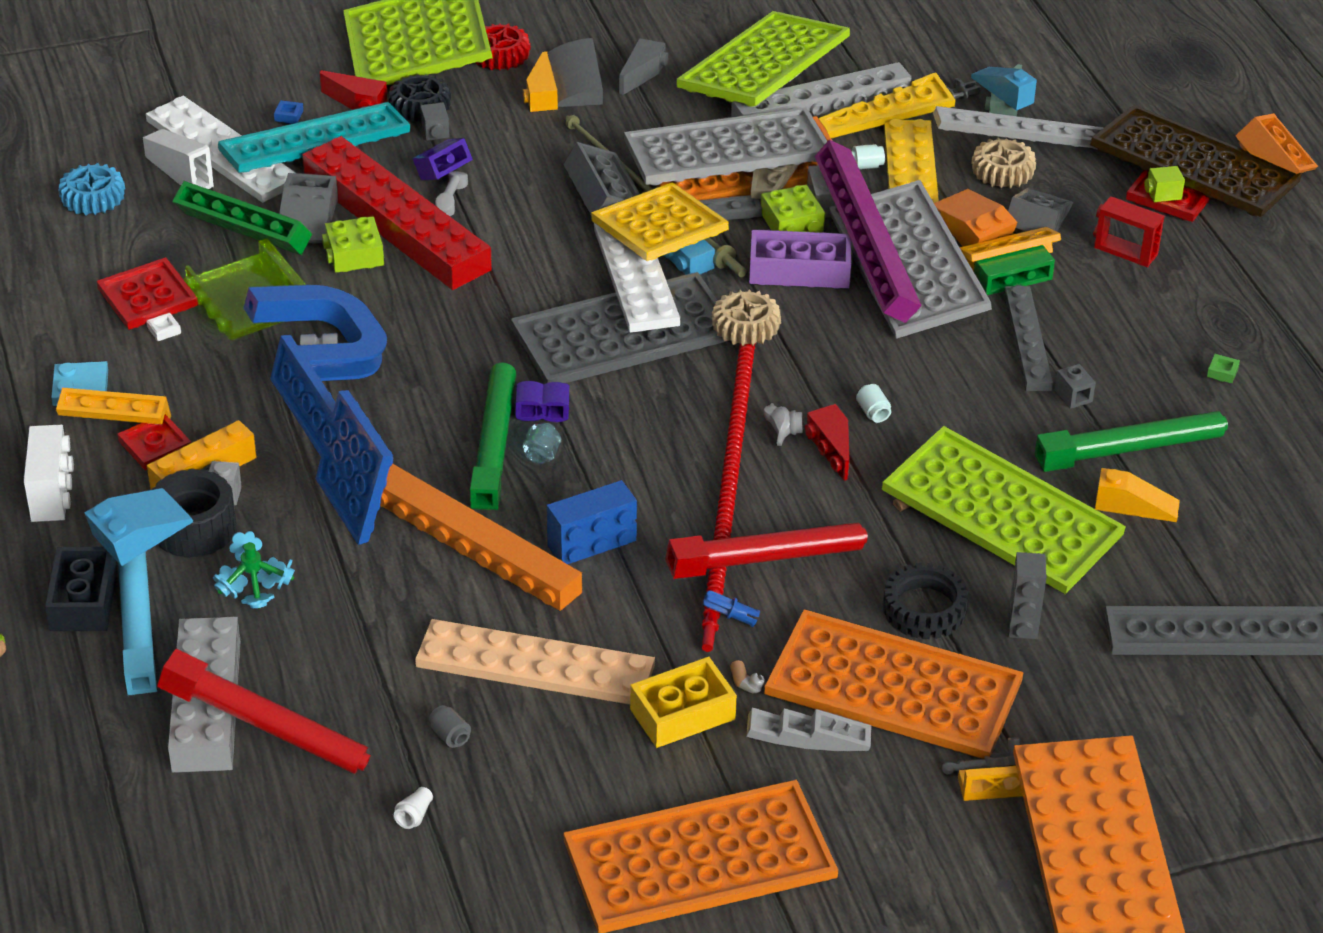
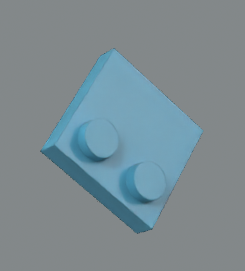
[52,361,108,406]

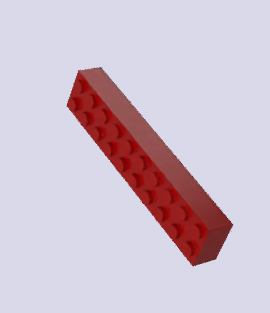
[303,136,492,290]

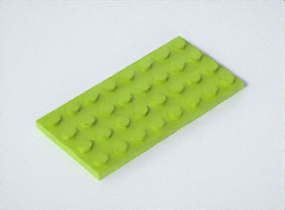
[677,11,850,107]
[882,426,1126,594]

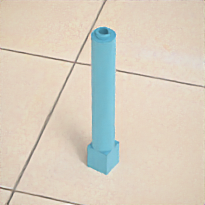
[118,551,157,695]

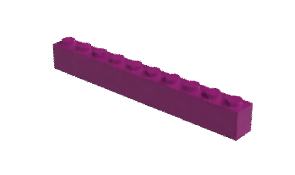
[814,139,922,323]

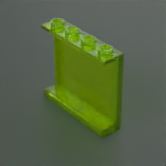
[184,238,306,340]

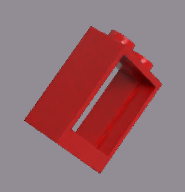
[1093,196,1164,267]

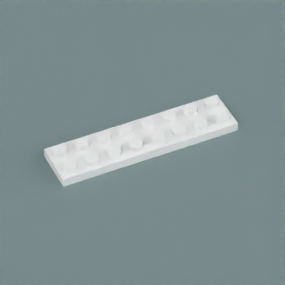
[146,96,295,203]
[594,223,680,332]

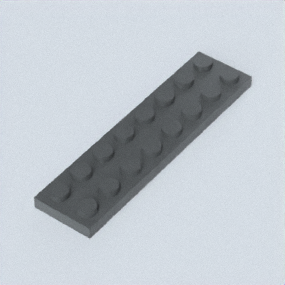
[1105,606,1323,655]

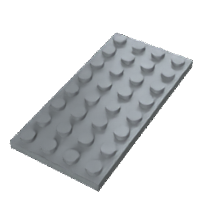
[624,107,827,185]
[829,180,992,339]

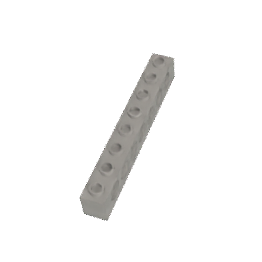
[731,62,911,117]

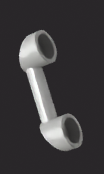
[435,171,468,216]

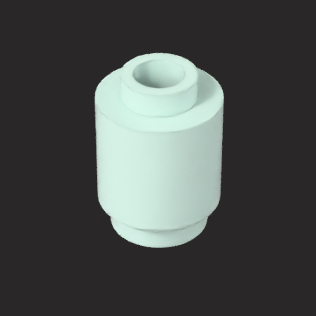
[851,144,885,169]
[856,384,891,423]

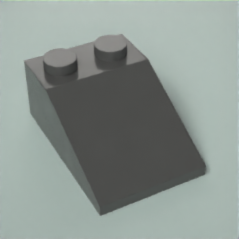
[1008,188,1073,233]

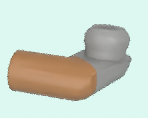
[730,660,765,694]

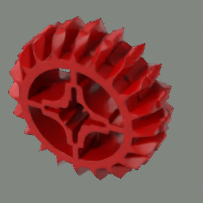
[476,23,531,71]

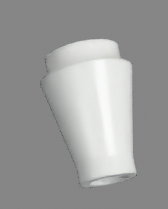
[394,787,433,829]

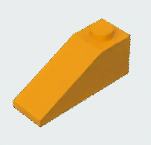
[523,52,558,112]
[1095,468,1180,522]

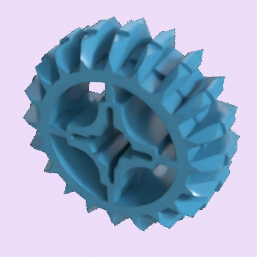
[58,163,125,216]

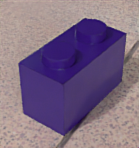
[413,138,473,180]

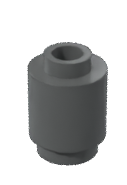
[429,705,471,748]

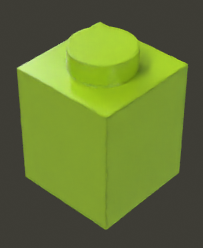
[1145,166,1185,202]

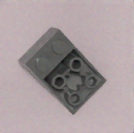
[279,173,338,244]

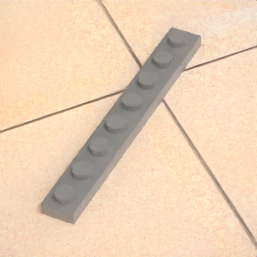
[933,106,1103,150]

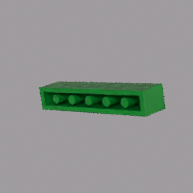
[172,181,312,255]

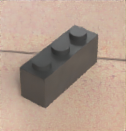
[1008,552,1046,639]

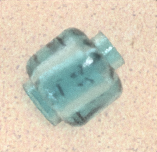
[522,423,561,464]

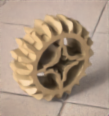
[972,137,1036,189]
[712,289,781,346]

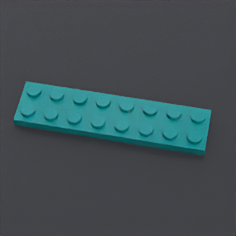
[218,102,410,173]

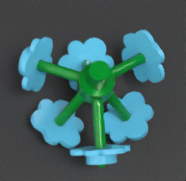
[213,531,295,608]

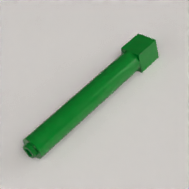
[470,363,516,510]
[1035,411,1228,472]

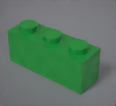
[973,245,1055,295]

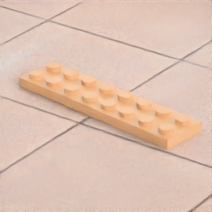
[416,619,655,704]

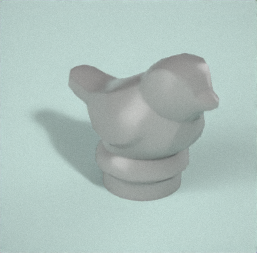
[763,403,803,446]

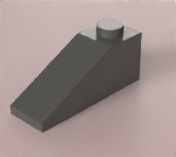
[619,38,668,95]

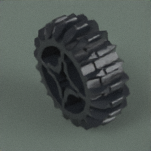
[388,74,451,123]

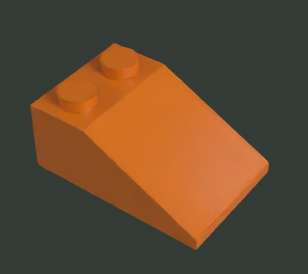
[1236,113,1318,174]
[934,189,1018,246]

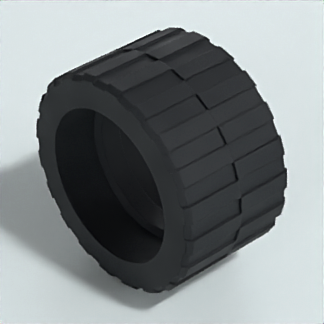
[152,469,236,558]

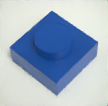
[274,100,303,124]

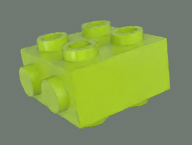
[761,184,825,233]
[322,216,384,273]

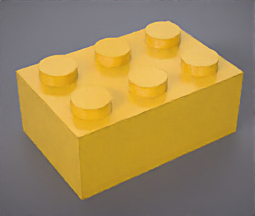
[630,657,737,748]

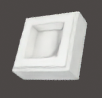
[147,313,181,341]

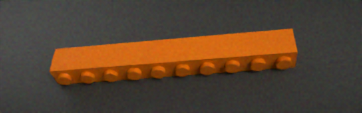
[380,464,582,611]

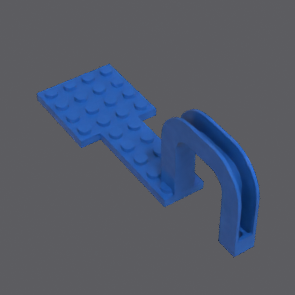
[243,285,393,545]

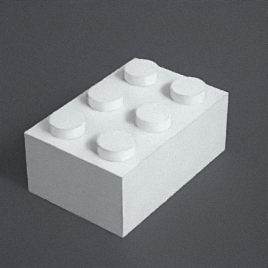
[24,425,74,522]

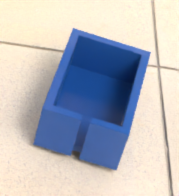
[547,480,637,564]

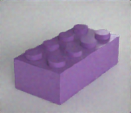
[749,230,851,289]

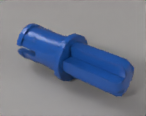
[703,590,760,627]

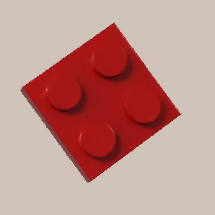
[118,414,191,470]

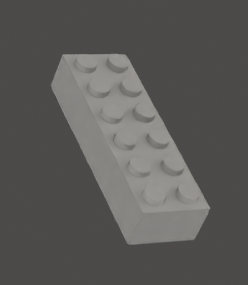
[168,617,241,772]

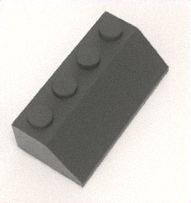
[564,142,639,217]

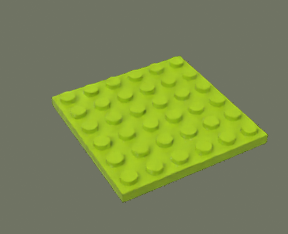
[343,0,493,85]

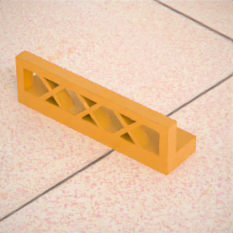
[959,227,1061,270]
[56,388,171,424]
[958,766,1023,801]

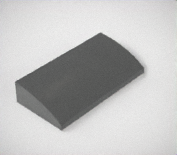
[548,38,603,107]

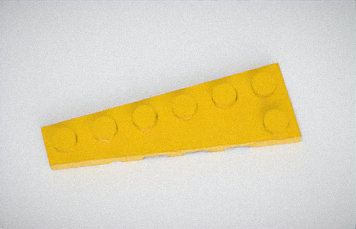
[819,73,955,138]

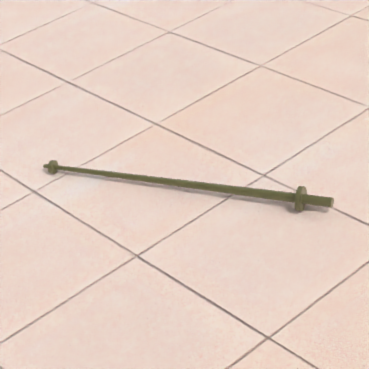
[566,115,747,277]

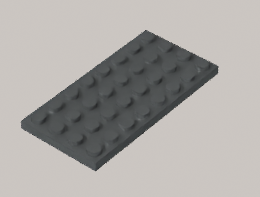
[511,272,730,383]

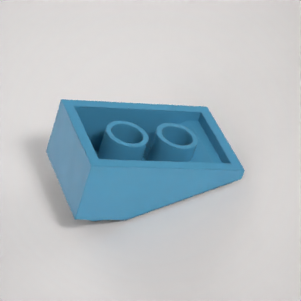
[85,488,193,566]

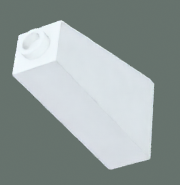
[143,129,214,189]

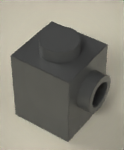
[1054,364,1096,409]

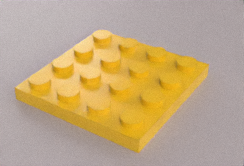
[591,182,729,261]

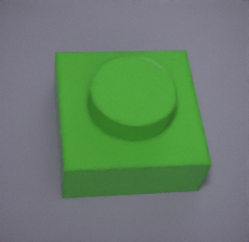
[1207,354,1240,383]

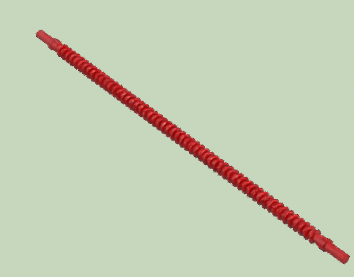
[702,343,756,652]

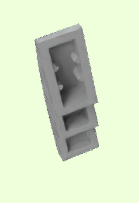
[746,708,871,751]

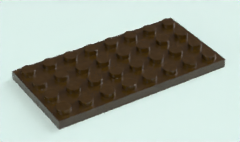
[1090,105,1302,217]

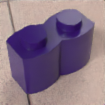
[516,381,569,422]

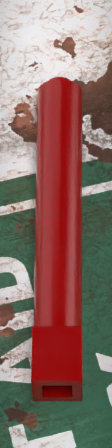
[665,522,867,579]
[157,649,371,774]

